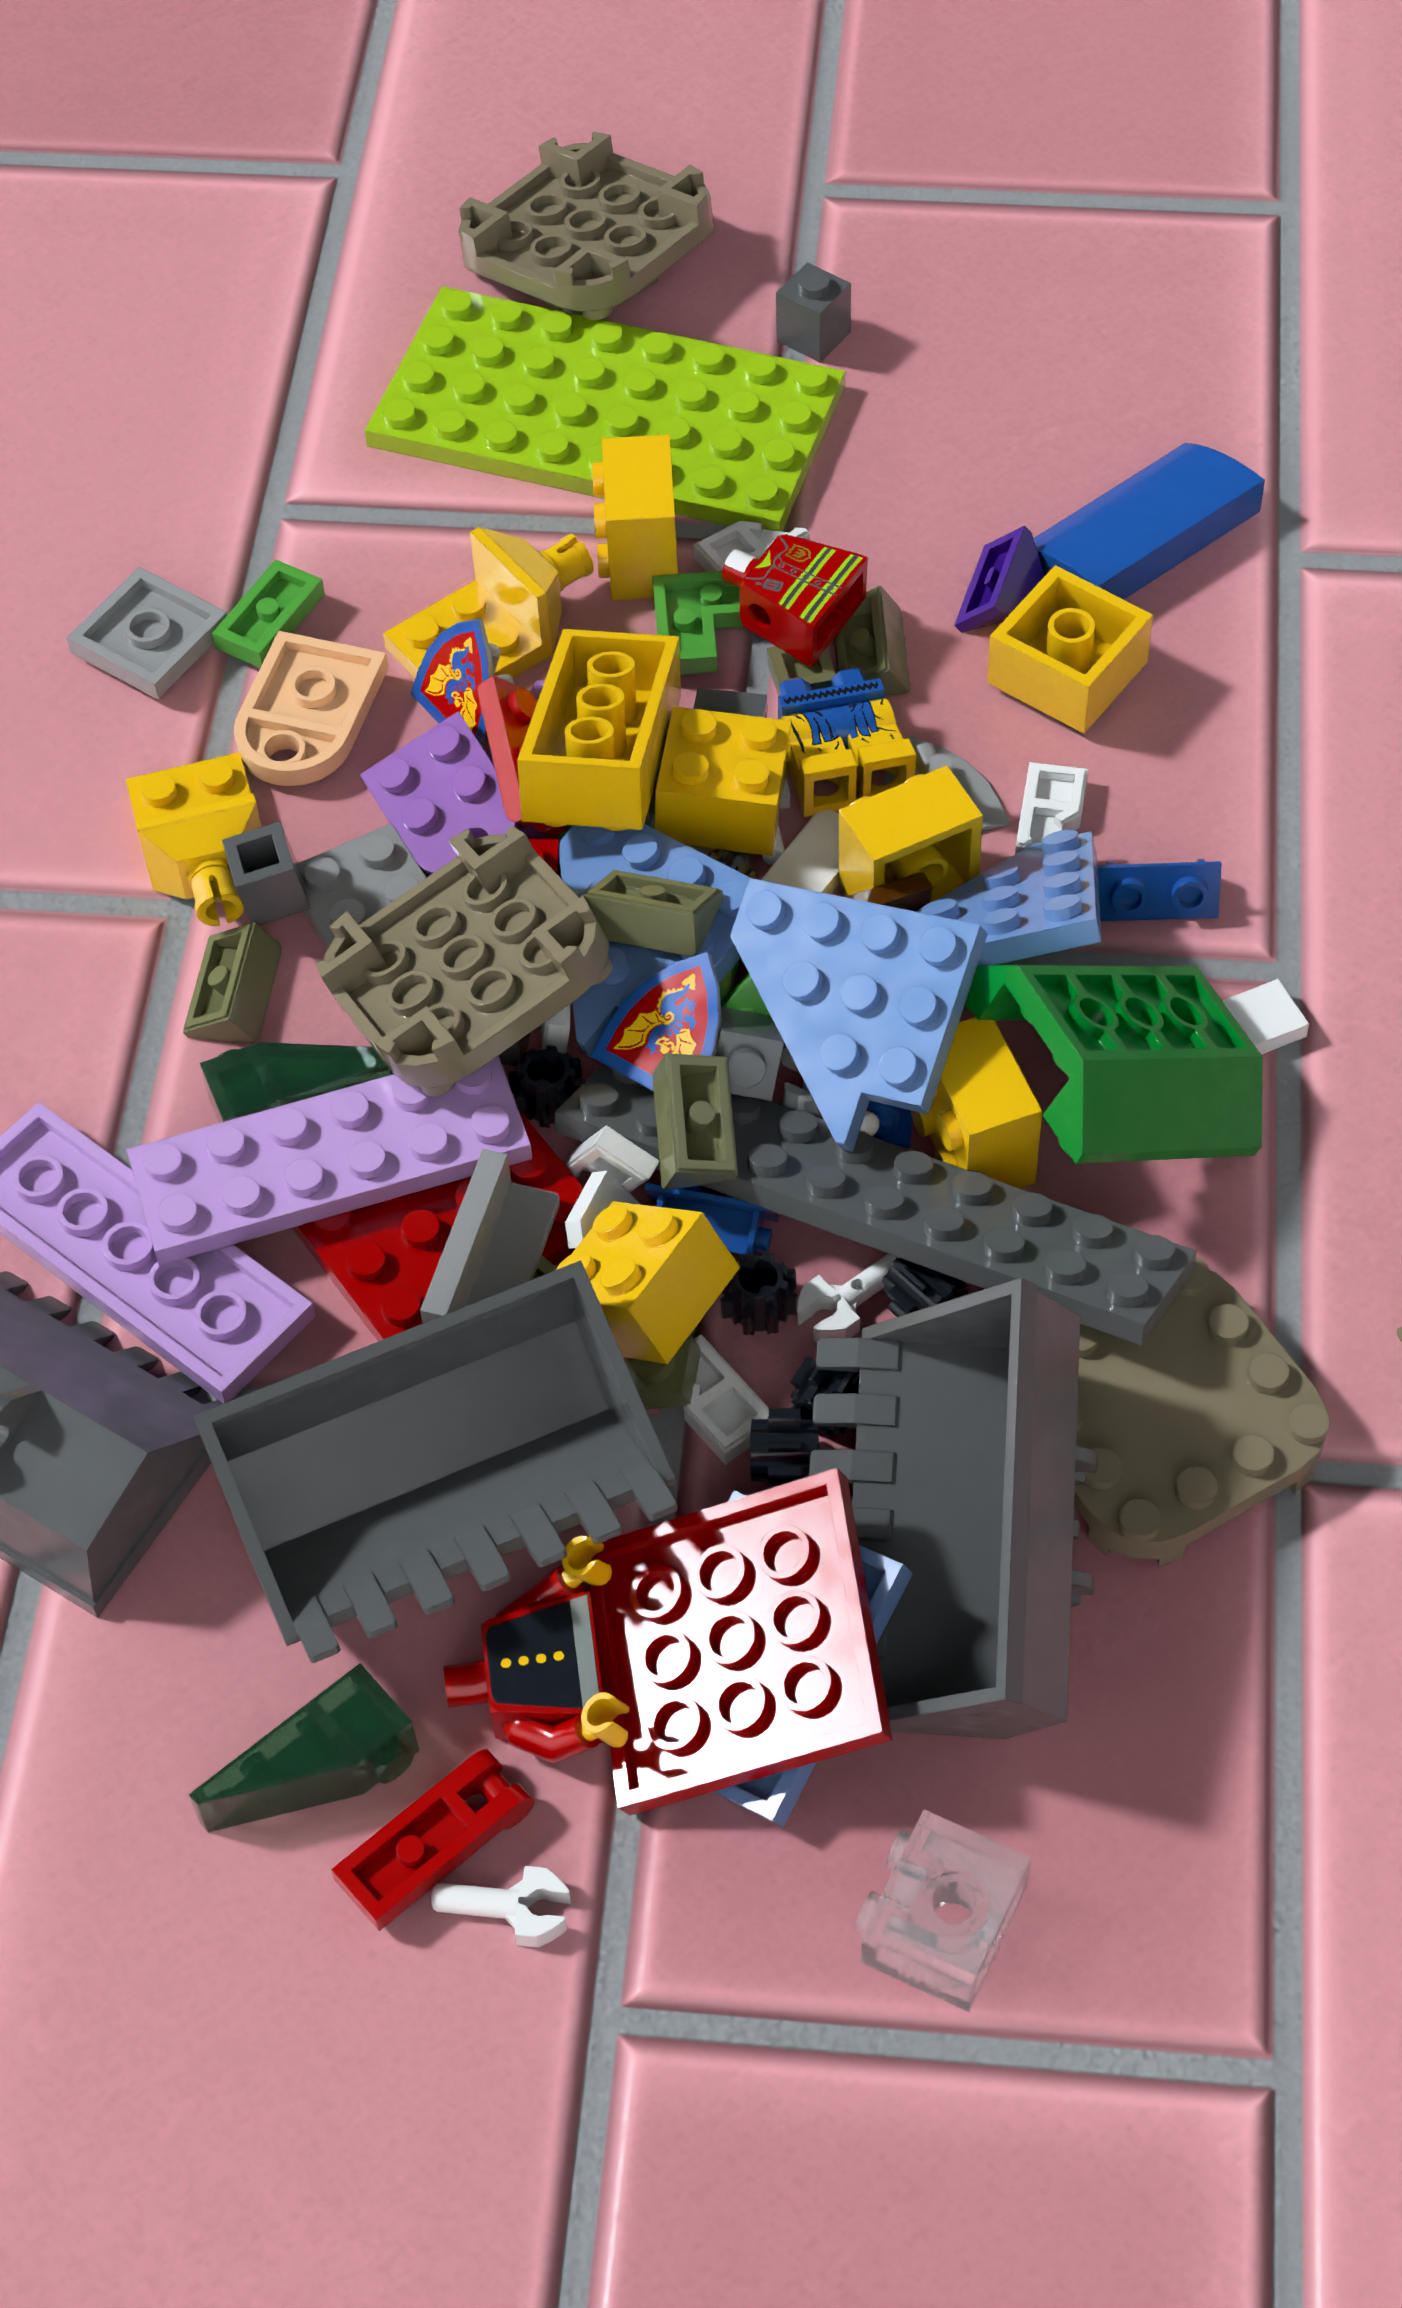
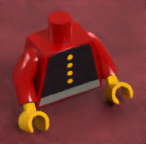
[443,1536,629,1763]

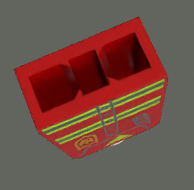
[722,534,868,667]

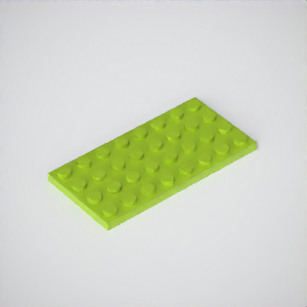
[364,286,845,531]

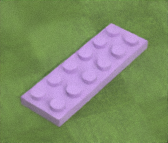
[126,1056,532,1265]
[0,1102,316,1403]

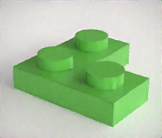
[652,571,744,675]

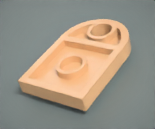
[234,631,388,786]

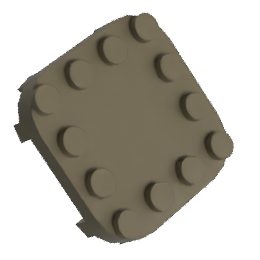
[458,131,715,320]
[316,826,613,1097]
[1074,1257,1330,1567]

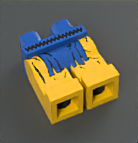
[778,668,916,817]

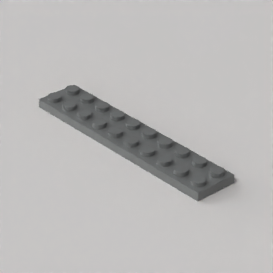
[555,1064,1197,1346]

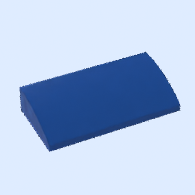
[1034,443,1265,600]

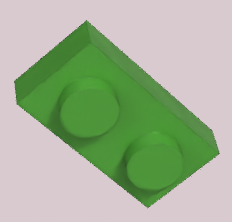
[212,559,325,668]

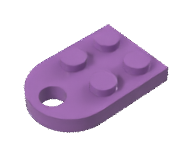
[360,711,524,877]

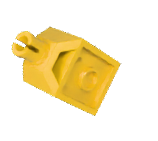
[383,527,594,679]
[125,752,261,926]

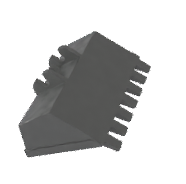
[193,1260,678,1663]
[0,1271,223,1618]
[809,1278,1098,1739]

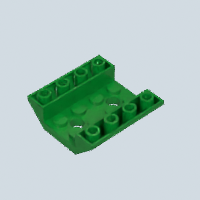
[965,965,1263,1164]

